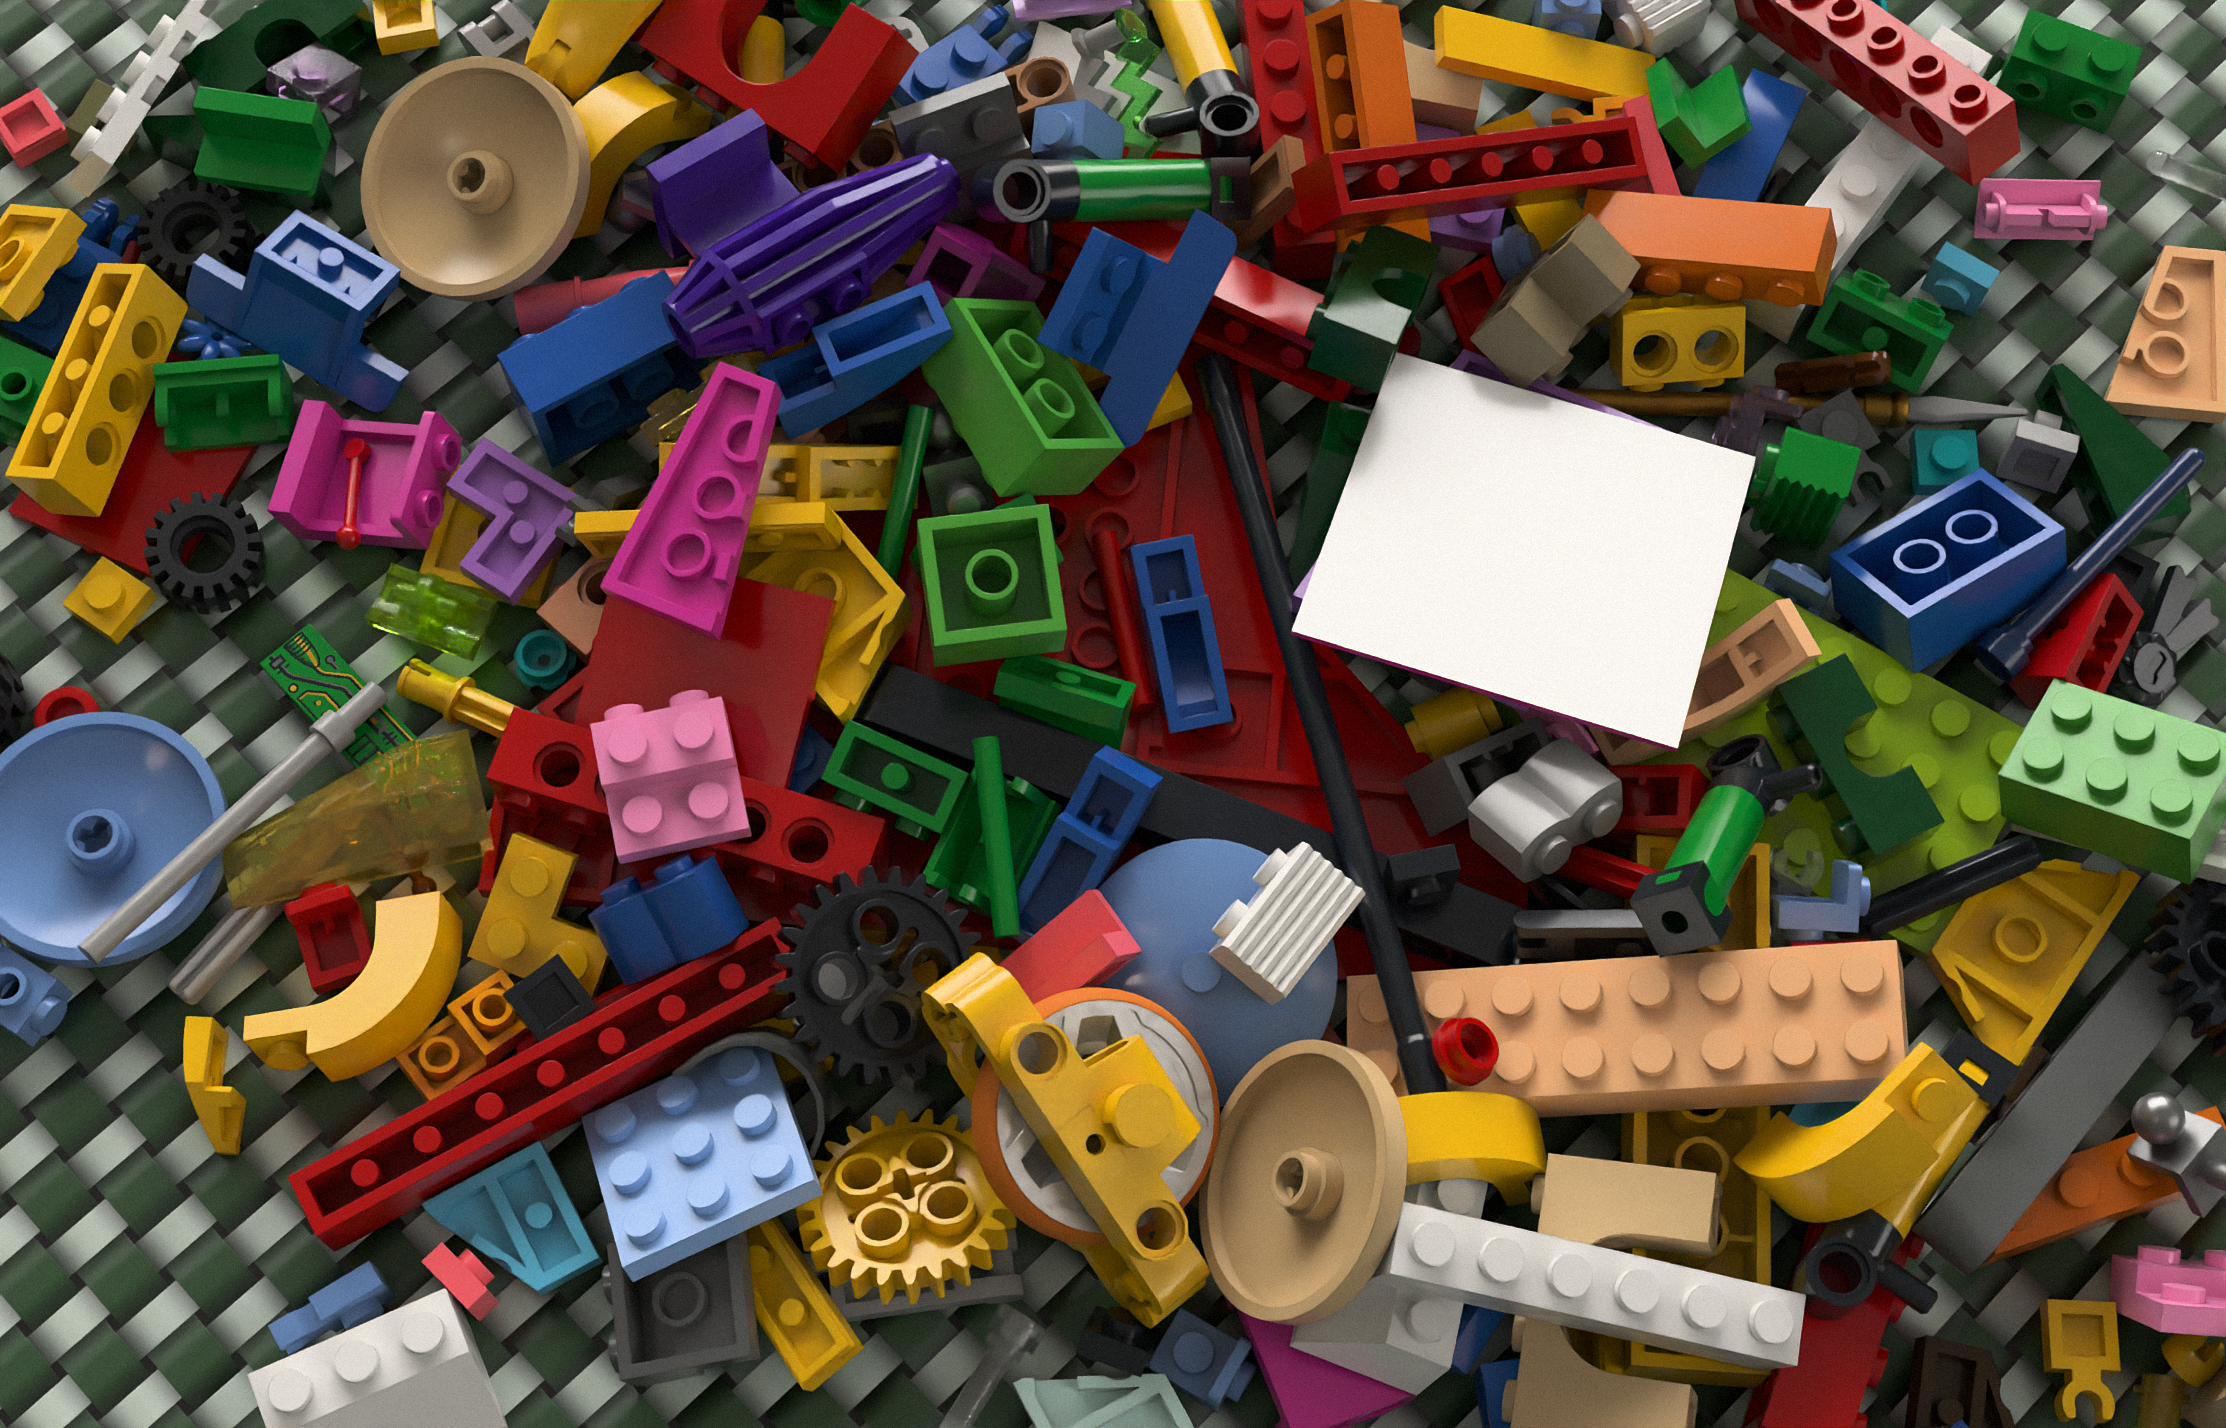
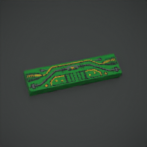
[259,623,475,844]

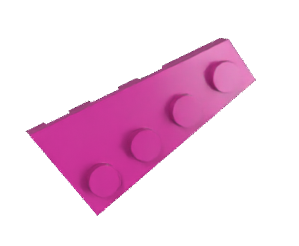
[600,361,782,642]

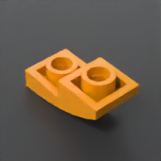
[394,968,529,1102]

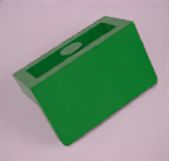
[1645,57,1752,170]
[192,86,331,197]
[993,654,1137,751]

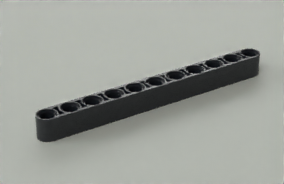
[852,662,1525,969]

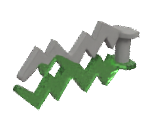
[1071,8,1163,159]

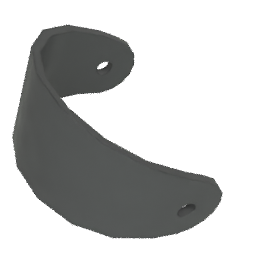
[672,1026,832,1160]

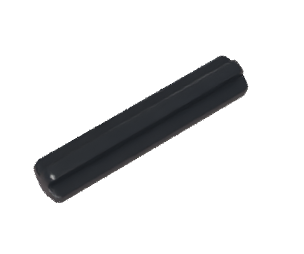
[1859,834,2042,939]

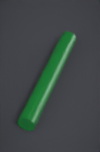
[876,405,934,584]
[972,736,1021,938]

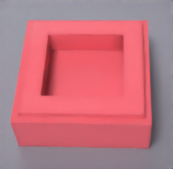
[0,88,69,170]

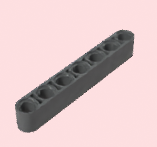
[1911,949,2179,1278]

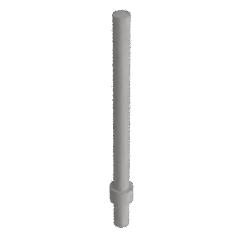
[78,681,388,965]

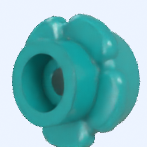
[514,630,577,690]

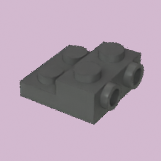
[888,71,1033,236]
[602,1230,760,1387]

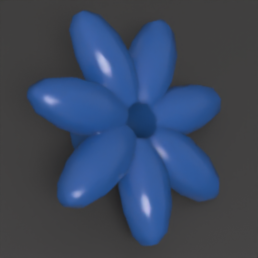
[177,316,258,360]

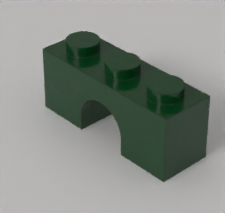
[180,0,377,98]
[1305,224,1442,394]
[1766,652,1945,872]

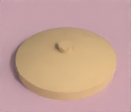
[360,56,591,302]
[1199,1039,1408,1326]

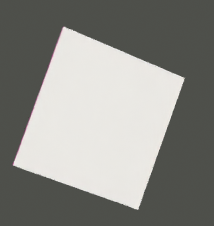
[1291,352,1756,752]

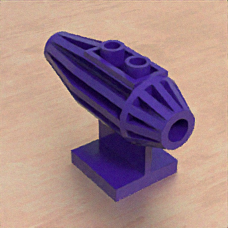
[646,108,961,359]

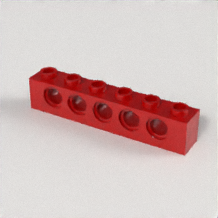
[1734,0,2021,187]
[486,707,890,902]

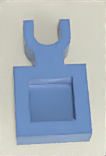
[268,1261,396,1356]

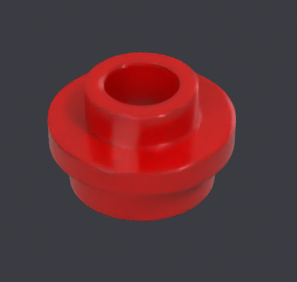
[1432,1017,1499,1086]

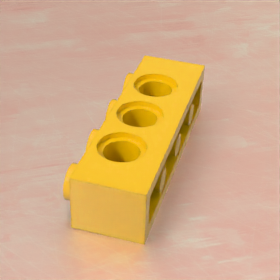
[5,263,189,517]

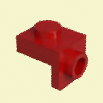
[284,883,374,995]

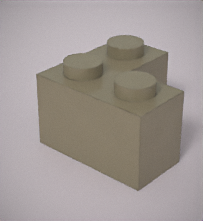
[1470,213,1641,389]

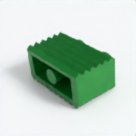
[1744,426,1861,551]

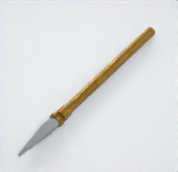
[1563,388,2028,428]

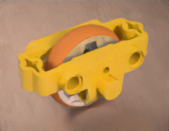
[921,952,1220,1328]

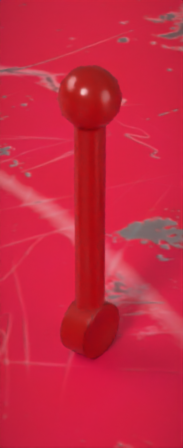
[336,438,371,550]

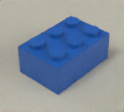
[497,270,712,468]
[1828,468,2067,674]

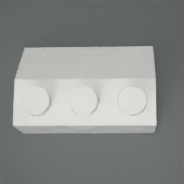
[1290,1179,1488,1395]
[247,1288,508,1428]

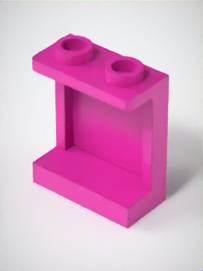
[267,400,463,550]
[1224,1296,1421,1428]

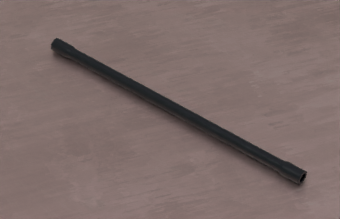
[1193,353,1451,1095]

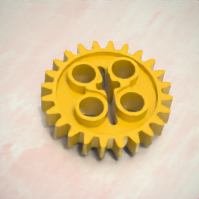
[795,1109,1017,1305]

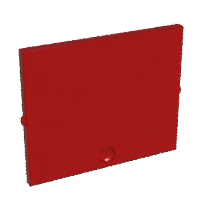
[8,351,260,579]
[573,548,837,790]

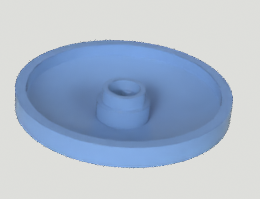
[0,712,231,968]
[1098,838,1338,1107]

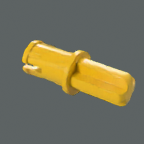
[397,658,520,739]

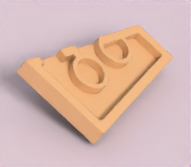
[2104,245,2226,424]

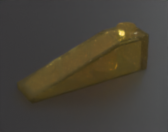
[222,729,494,911]

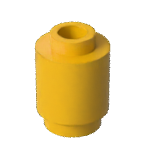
[1404,686,1505,761]

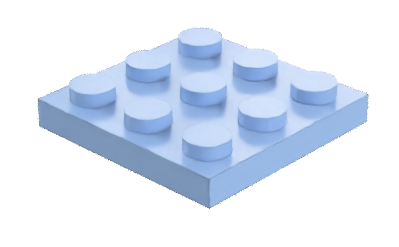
[581,1046,823,1282]

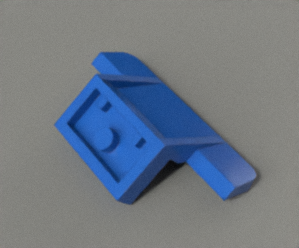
[186,209,409,412]
[1036,209,1237,447]

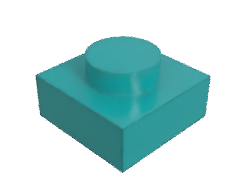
[1908,429,1979,496]

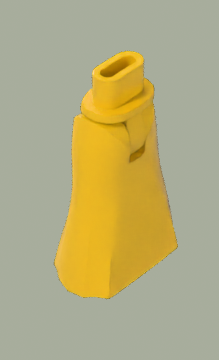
[523,0,663,107]

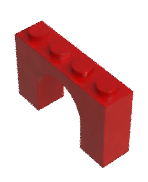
[638,0,919,175]

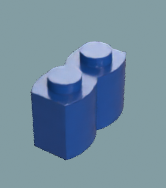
[588,853,750,985]

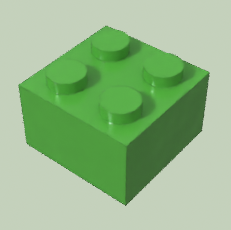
[917,504,1067,667]

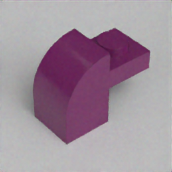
[905,221,1047,306]

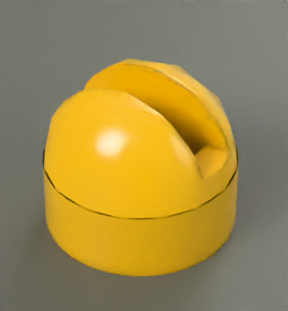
[2161,1333,2226,1388]

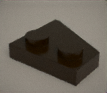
[1904,1335,2016,1428]

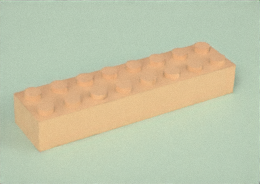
[1347,940,1909,1118]

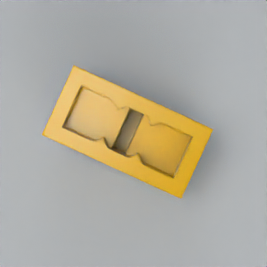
[1609,293,1746,392]

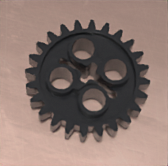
[768,865,982,1087]
[2144,877,2226,1057]

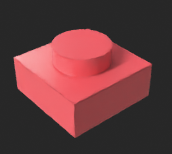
[421,1242,500,1322]

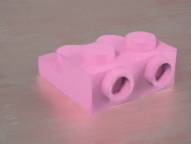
[590,690,752,864]
[2109,1245,2226,1337]

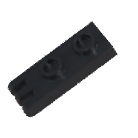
[1512,909,1698,965]

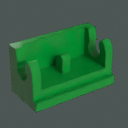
[153,354,294,453]
[923,766,1062,919]

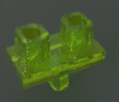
[365,563,499,662]

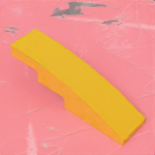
[659,442,918,511]

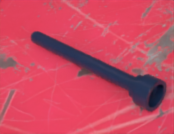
[1972,448,2206,682]

